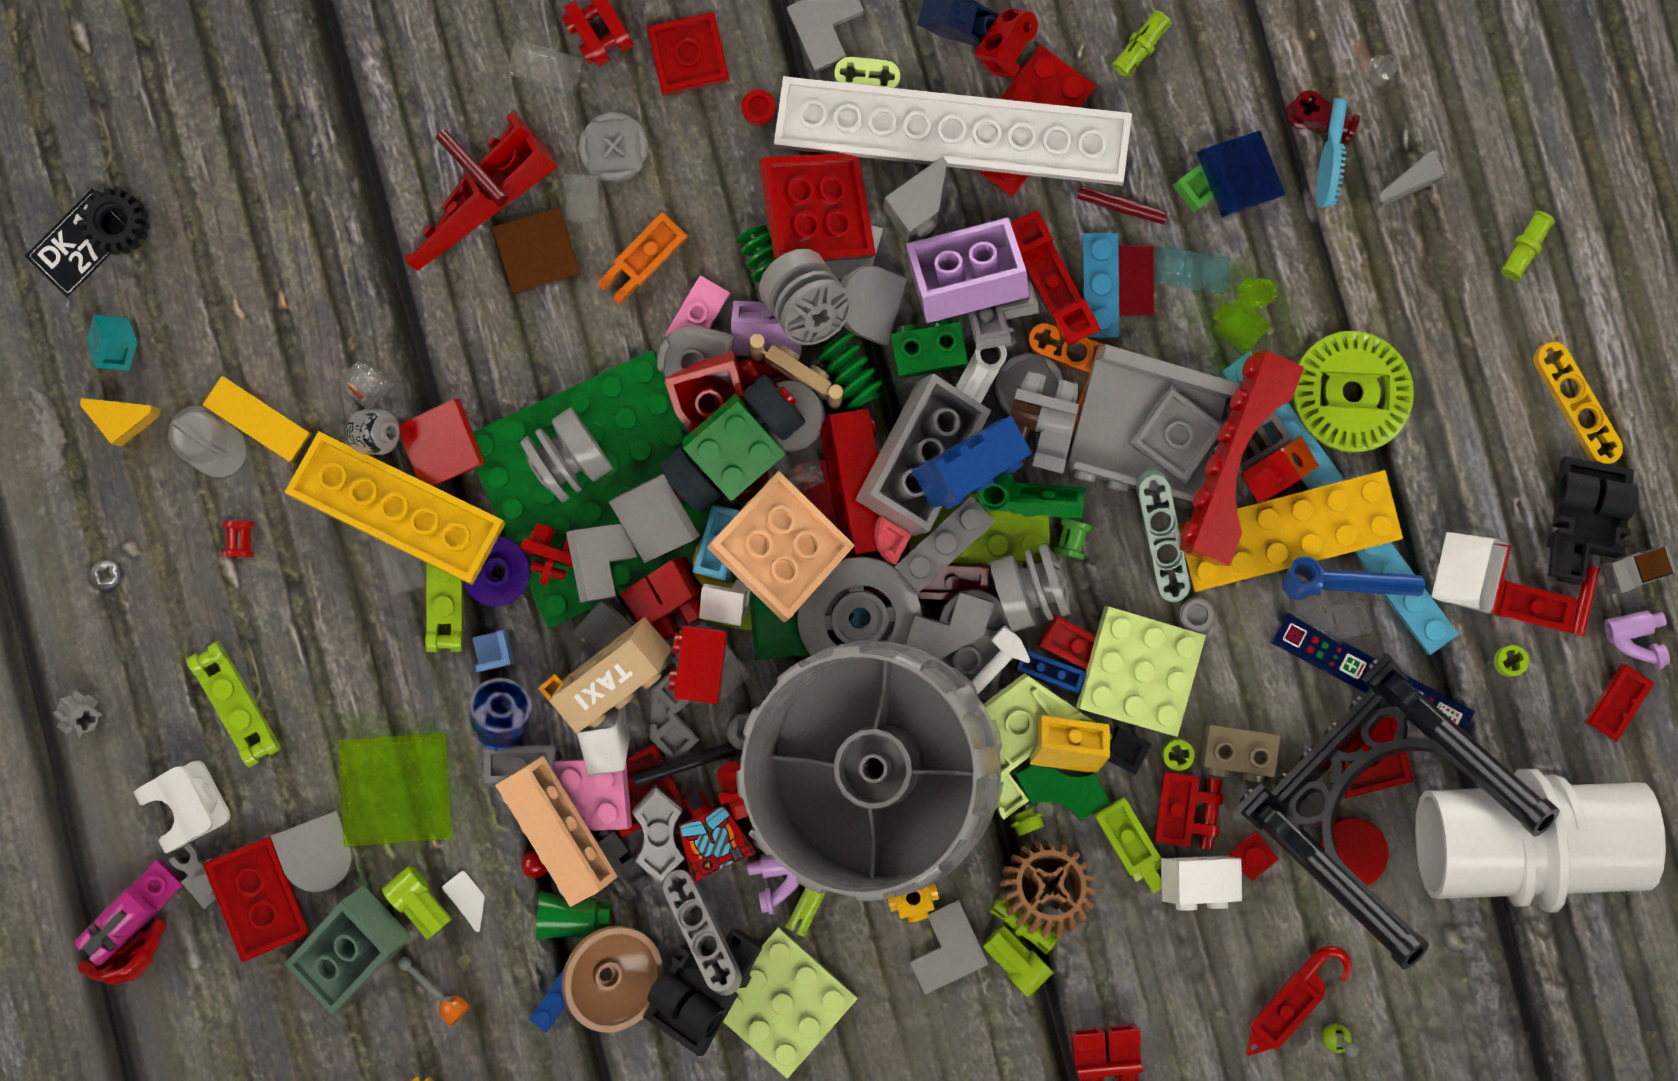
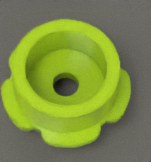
[1011,808,1044,837]

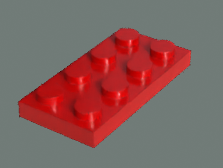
[973,45,1096,199]

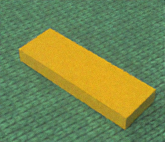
[202,376,312,463]

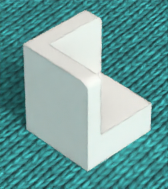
[699,578,751,626]

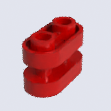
[561,0,634,68]

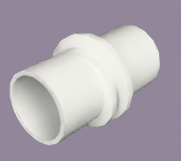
[1415,769,1666,913]

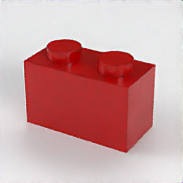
[668,626,728,704]

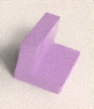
[731,301,801,356]

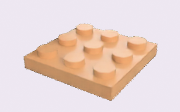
[707,470,855,622]

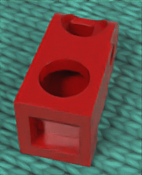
[974,9,1038,79]

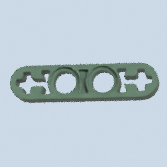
[1136,469,1190,602]

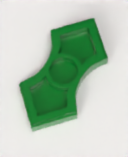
[1015,765,1111,821]

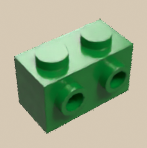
[890,318,968,379]

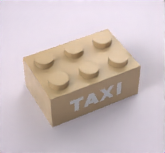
[549,617,672,734]

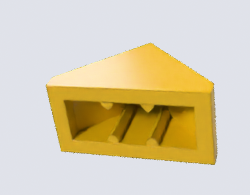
[80,398,161,447]

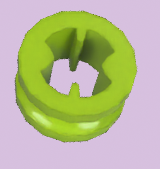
[1493,645,1529,677]
[1161,738,1195,771]

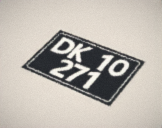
[25,188,127,298]

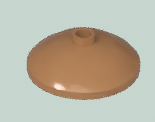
[562,926,663,1033]

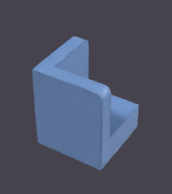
[473,630,516,672]

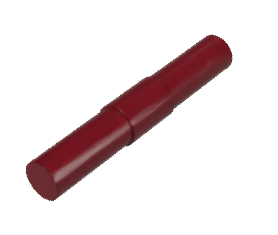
[1077,185,1168,225]

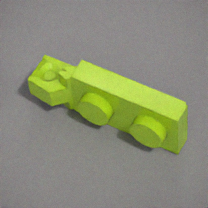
[1093,796,1162,894]

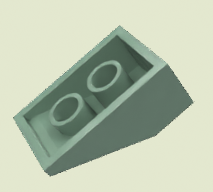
[285,886,412,1015]

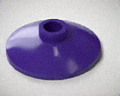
[463,536,530,607]

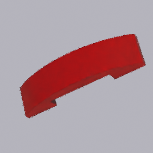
[1010,209,1100,346]

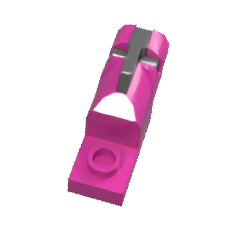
[75,859,183,965]

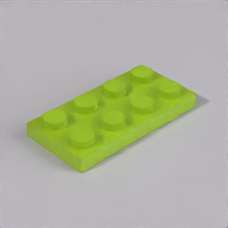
[909,493,1050,564]

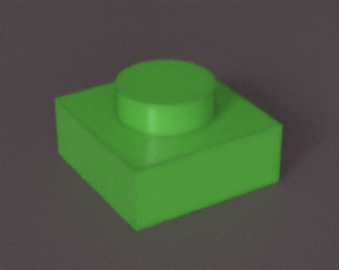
[1173,162,1223,213]

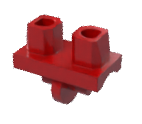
[520,523,573,586]
[717,761,748,820]

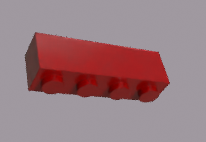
[820,409,881,558]

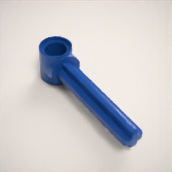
[1282,556,1425,600]

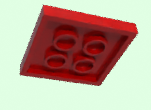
[758,153,876,261]

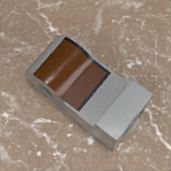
[1600,545,1677,594]

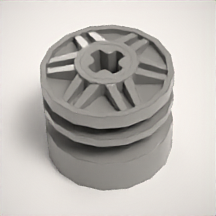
[759,249,852,345]
[520,407,613,503]
[990,543,1071,632]

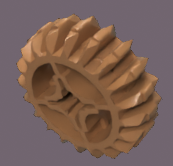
[1000,841,1096,938]

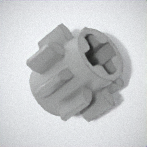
[53,691,102,738]

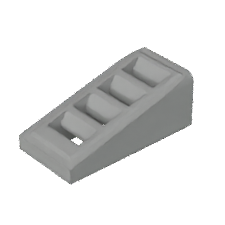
[1371,150,1446,209]
[1212,411,1293,475]

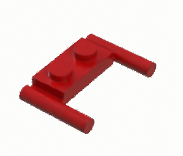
[1484,544,1600,637]

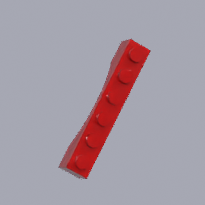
[1179,350,1304,566]

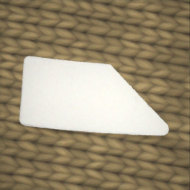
[442,871,485,932]

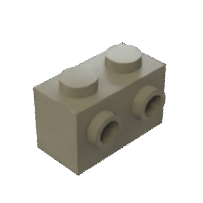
[1199,724,1281,783]

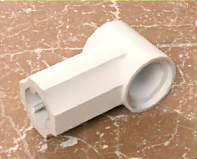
[955,345,1007,404]

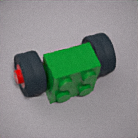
[660,374,806,513]

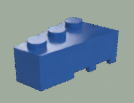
[911,416,1032,509]

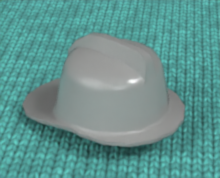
[168,406,247,477]

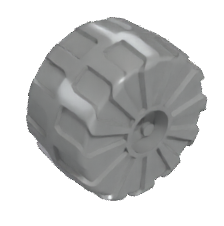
[736,640,1003,901]

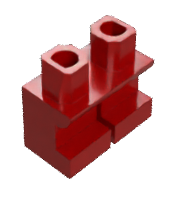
[620,557,702,641]
[1069,1024,1143,1081]

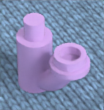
[1604,610,1670,670]
[747,853,799,915]

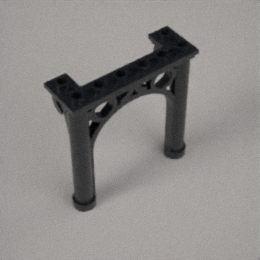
[1236,653,1560,970]

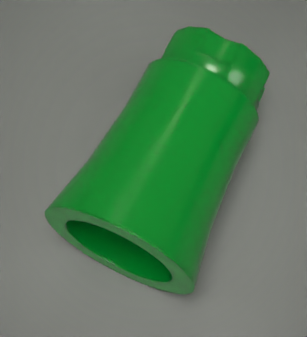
[536,890,610,940]

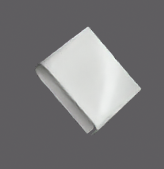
[1431,532,1507,613]
[577,706,630,776]

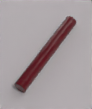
[436,129,509,206]

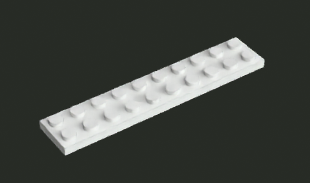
[774,76,1132,186]

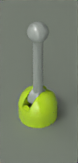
[1321,1023,1360,1058]

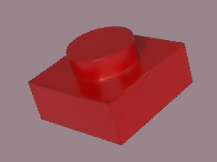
[1227,831,1279,882]

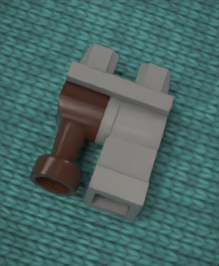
[1011,371,1079,474]

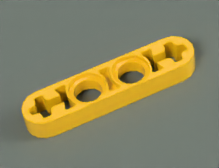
[1533,342,1623,464]

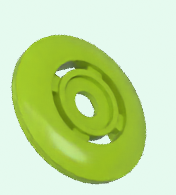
[1293,331,1414,453]

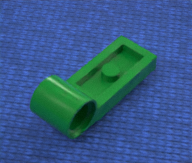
[977,472,1086,519]

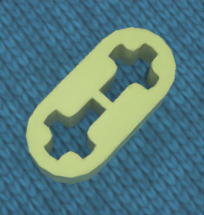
[834,57,900,88]

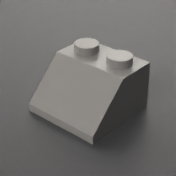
[883,156,947,243]

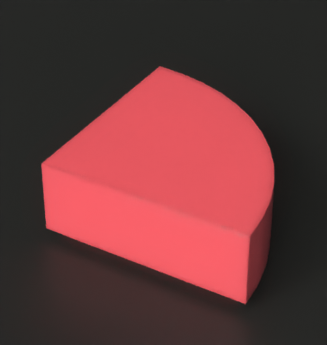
[874,516,912,565]

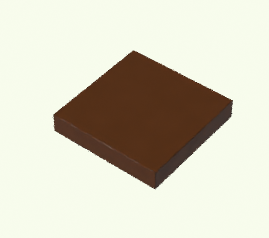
[493,207,581,295]

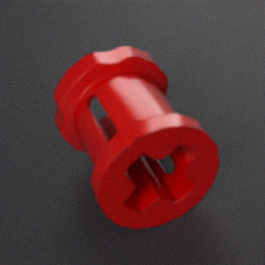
[222,521,255,557]

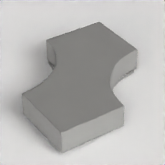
[632,785,685,883]

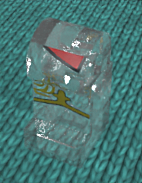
[341,360,393,409]

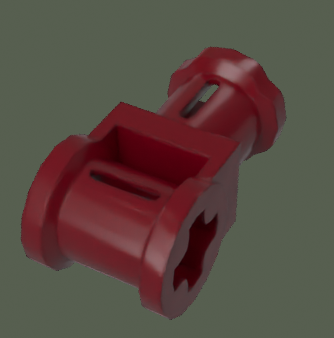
[1286,90,1360,145]

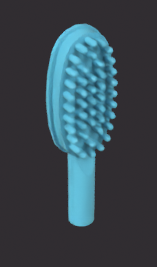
[1316,97,1348,208]

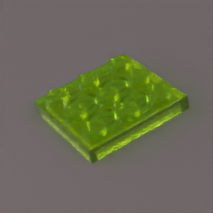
[338,732,452,847]

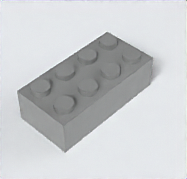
[855,373,991,536]

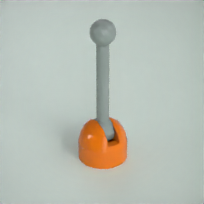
[397,956,471,1027]

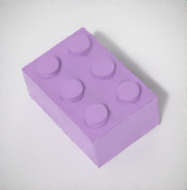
[906,217,1029,323]

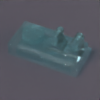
[1154,247,1231,294]

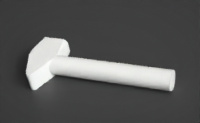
[971,624,1030,694]

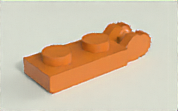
[597,212,689,305]

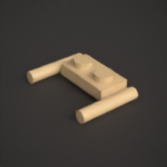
[750,334,843,410]

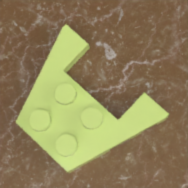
[983,673,1114,819]

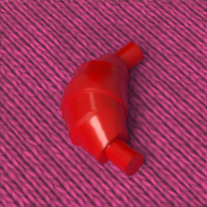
[78,918,167,986]

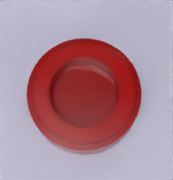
[741,89,776,126]

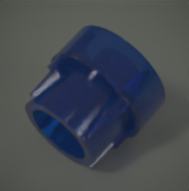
[469,678,531,752]

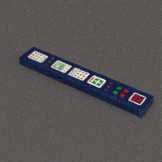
[1270,612,1476,731]

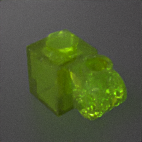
[1211,275,1276,356]

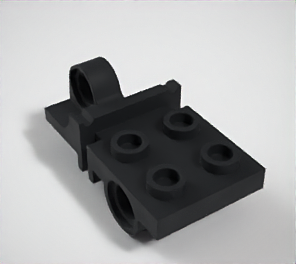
[1547,456,1639,585]
[644,929,762,1056]

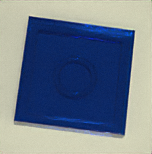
[1197,130,1286,218]

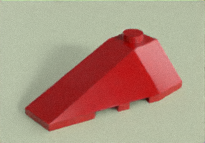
[665,351,770,503]

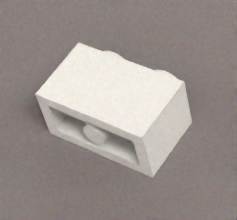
[1161,855,1242,911]

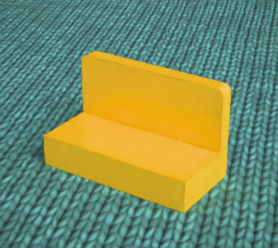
[1030,715,1110,773]

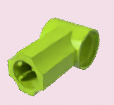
[382,865,452,940]
[982,924,1054,998]

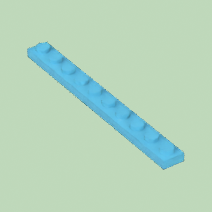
[1220,351,1459,655]

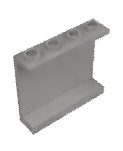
[1065,344,1239,511]

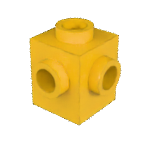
[888,883,939,923]

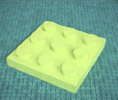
[1076,606,1206,737]
[723,926,858,1079]

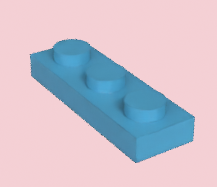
[1082,233,1119,339]

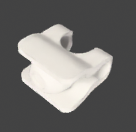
[134,760,231,853]

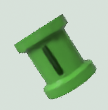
[1053,519,1092,560]

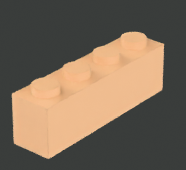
[495,756,618,907]

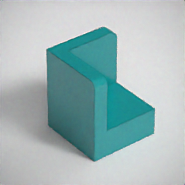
[86,315,137,371]

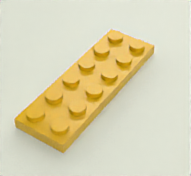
[284,431,506,585]
[1178,470,1403,592]

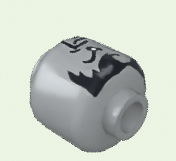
[346,409,400,455]

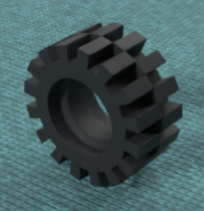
[79,188,150,255]

